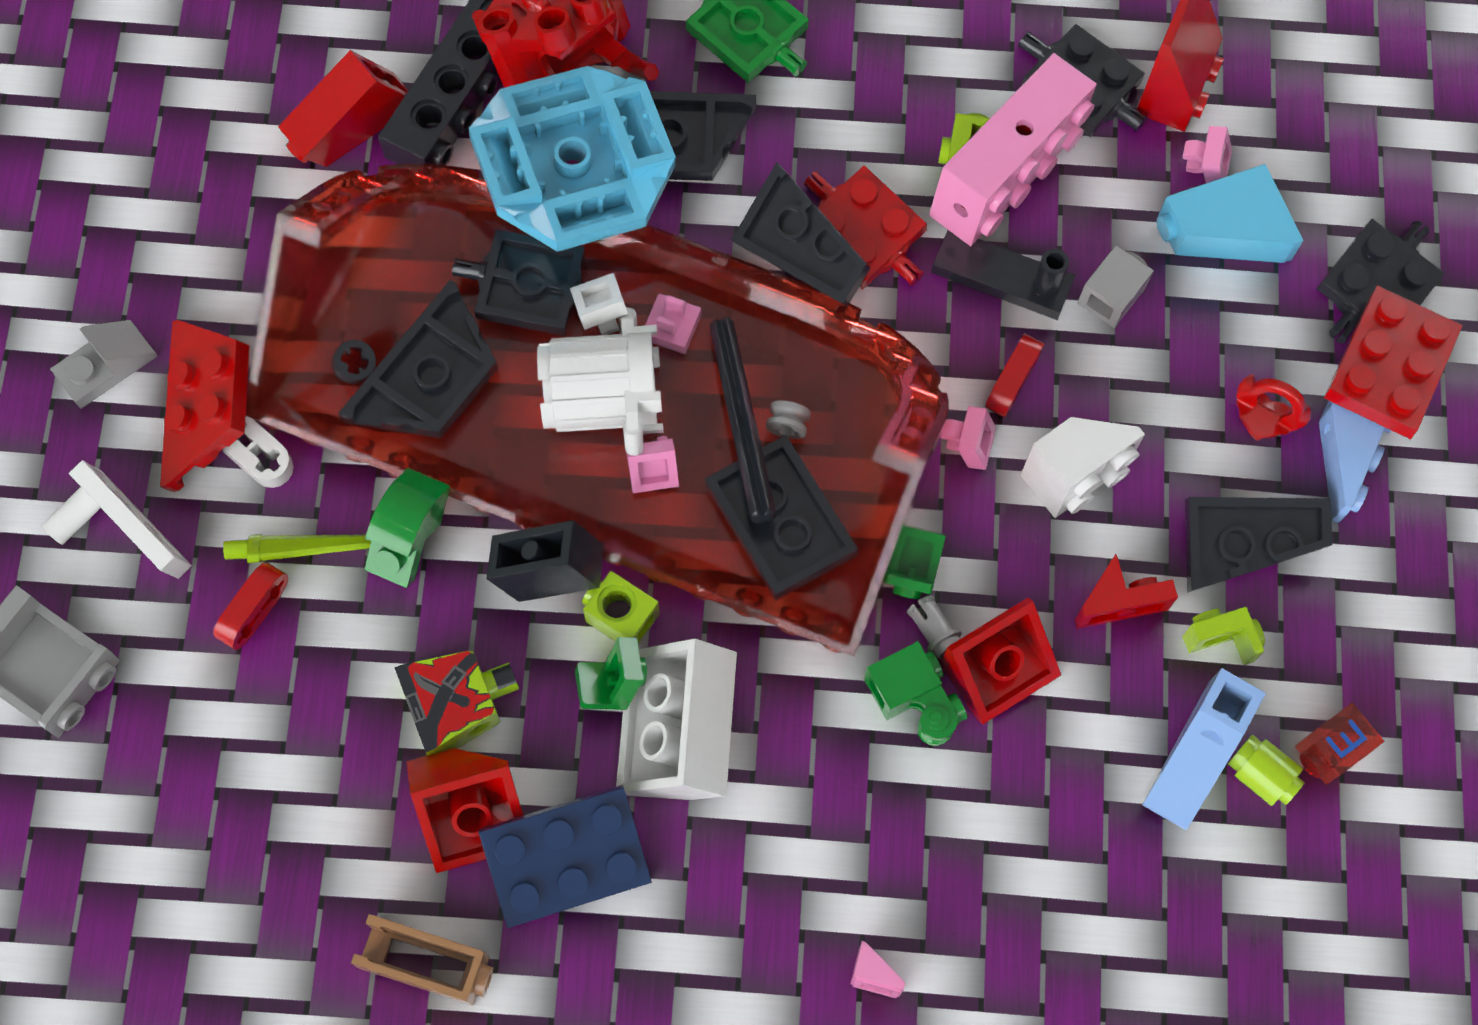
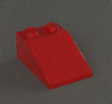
[1137,0,1224,132]

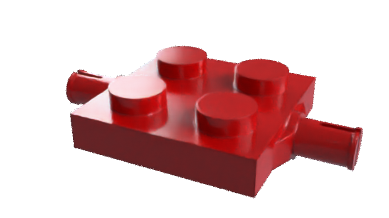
[804,165,927,290]

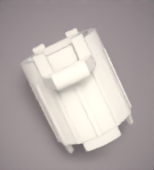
[537,307,664,456]

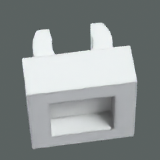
[570,273,628,335]

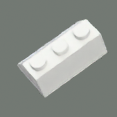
[616,639,737,800]

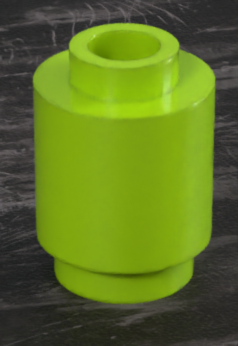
[1228,734,1305,806]

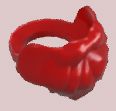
[1236,374,1311,441]

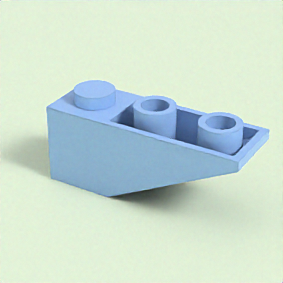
[1319,400,1391,523]
[1142,668,1266,830]

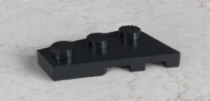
[1185,497,1332,593]

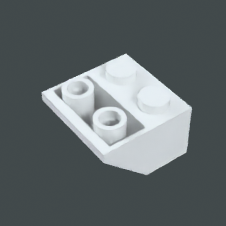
[1020,417,1145,518]

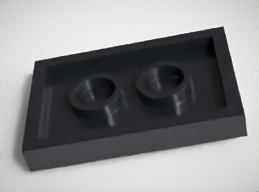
[704,435,858,601]

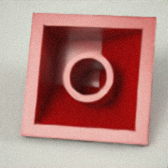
[406,748,524,874]

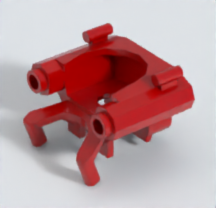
[472,0,659,88]

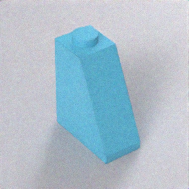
[1157,164,1304,263]

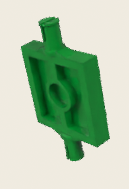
[685,0,809,83]

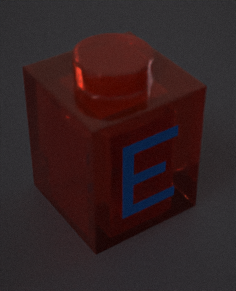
[1295,702,1385,785]

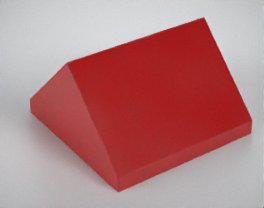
[940,597,1062,725]

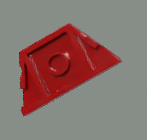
[160,320,250,492]

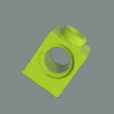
[582,571,660,645]

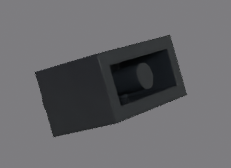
[486,520,604,602]

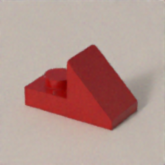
[1074,554,1178,629]

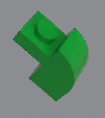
[364,468,450,588]

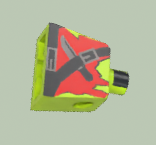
[394,651,519,755]

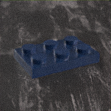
[479,785,652,928]

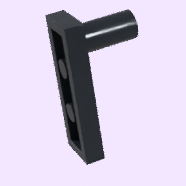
[931,230,1075,321]

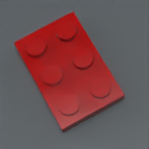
[1324,285,1463,440]

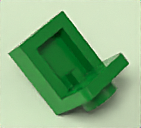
[884,523,946,599]
[575,637,647,710]

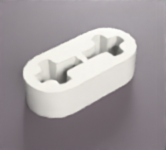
[222,414,294,488]

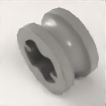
[766,400,811,439]

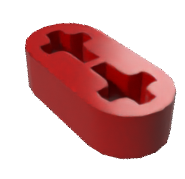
[985,333,1045,418]
[213,562,289,650]

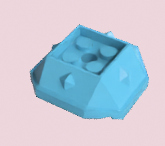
[469,66,676,252]

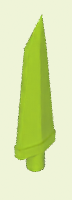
[223,534,371,563]

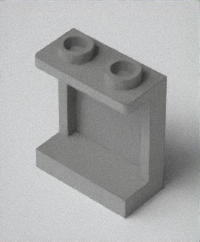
[0,585,121,738]

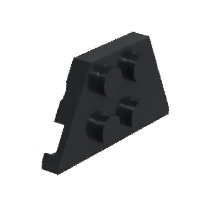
[650,91,756,181]
[338,280,498,438]

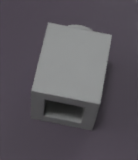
[1077,245,1154,329]

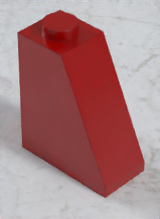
[278,50,409,167]

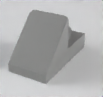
[50,320,158,409]

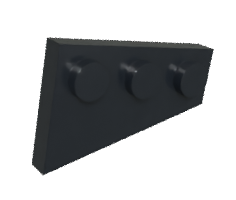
[731,162,870,307]

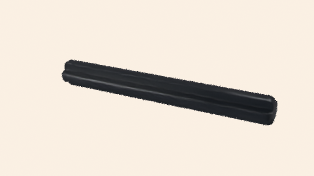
[710,317,776,523]

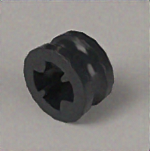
[332,340,376,384]

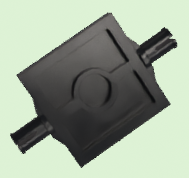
[1018,24,1148,137]
[1316,219,1444,343]
[452,229,586,336]

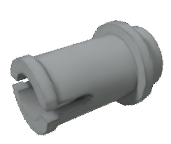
[907,595,962,659]

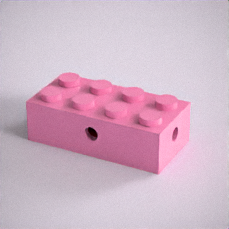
[929,53,1097,246]

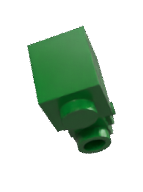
[864,641,967,746]

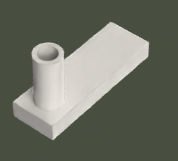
[41,460,192,579]

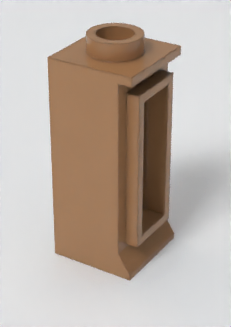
[351,914,493,1006]

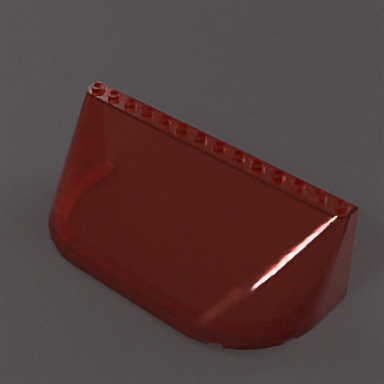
[246,164,949,657]

